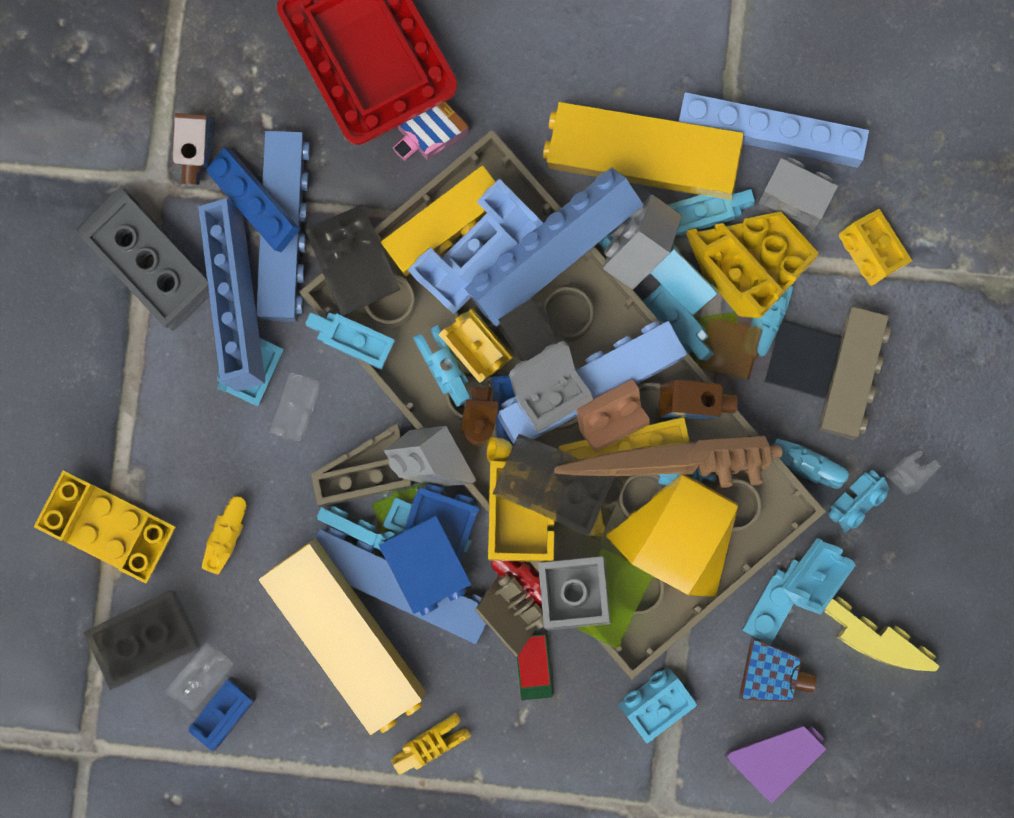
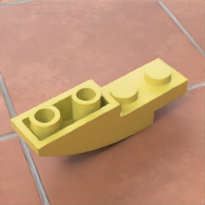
[824,596,940,671]

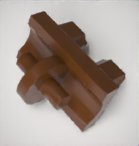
[460,387,498,445]

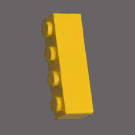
[380,165,496,276]

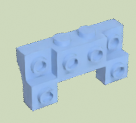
[408,179,543,314]

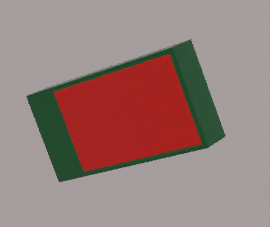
[517,634,553,701]

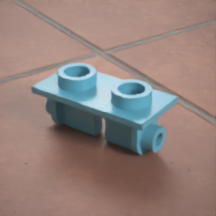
[828,470,890,533]

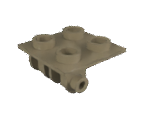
[474,573,544,657]

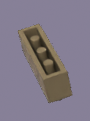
[818,307,891,440]

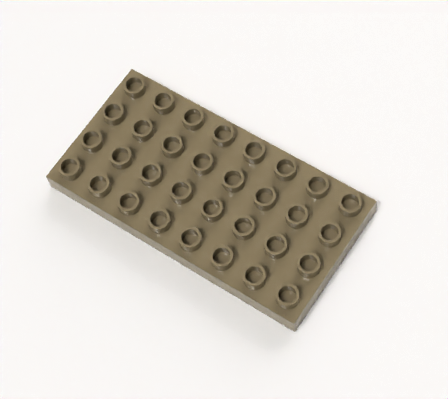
[300,130,826,680]

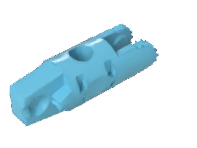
[742,286,793,356]
[413,325,470,407]
[773,439,849,489]

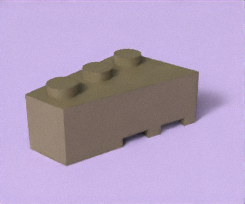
[311,423,413,508]

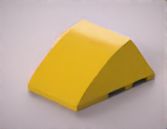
[686,211,819,318]
[606,474,738,597]

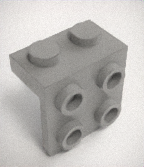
[509,341,593,432]

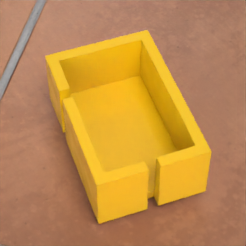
[488,461,556,562]

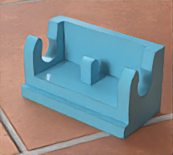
[650,244,718,315]
[781,538,856,615]

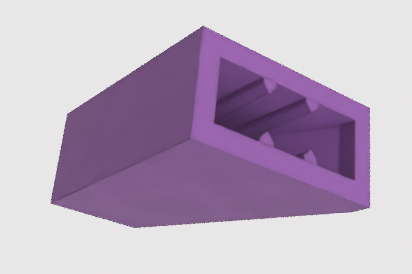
[724,725,826,803]

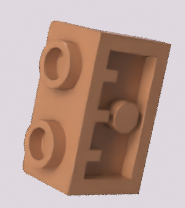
[576,379,650,452]

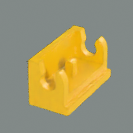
[439,308,514,383]

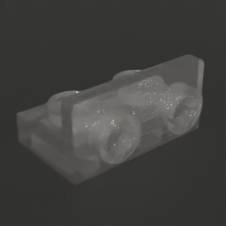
[165,643,234,711]

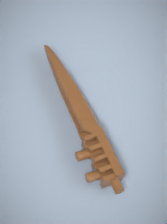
[554,436,782,488]

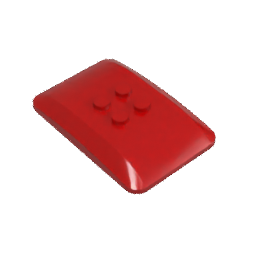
[277,0,458,145]

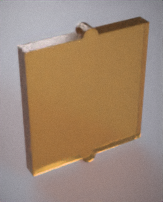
[698,318,763,380]

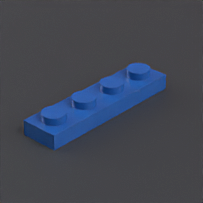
[206,147,300,252]

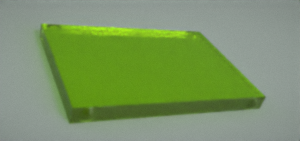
[576,548,653,649]

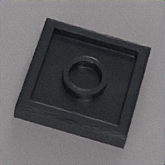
[764,321,842,399]

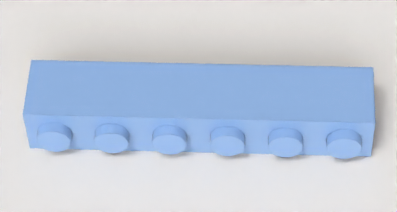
[678,92,869,168]
[497,321,687,449]

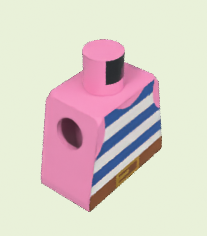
[392,102,469,161]

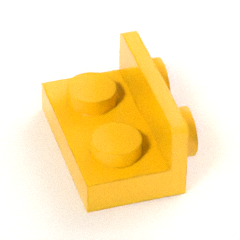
[839,209,912,286]

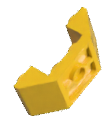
[34,471,176,584]

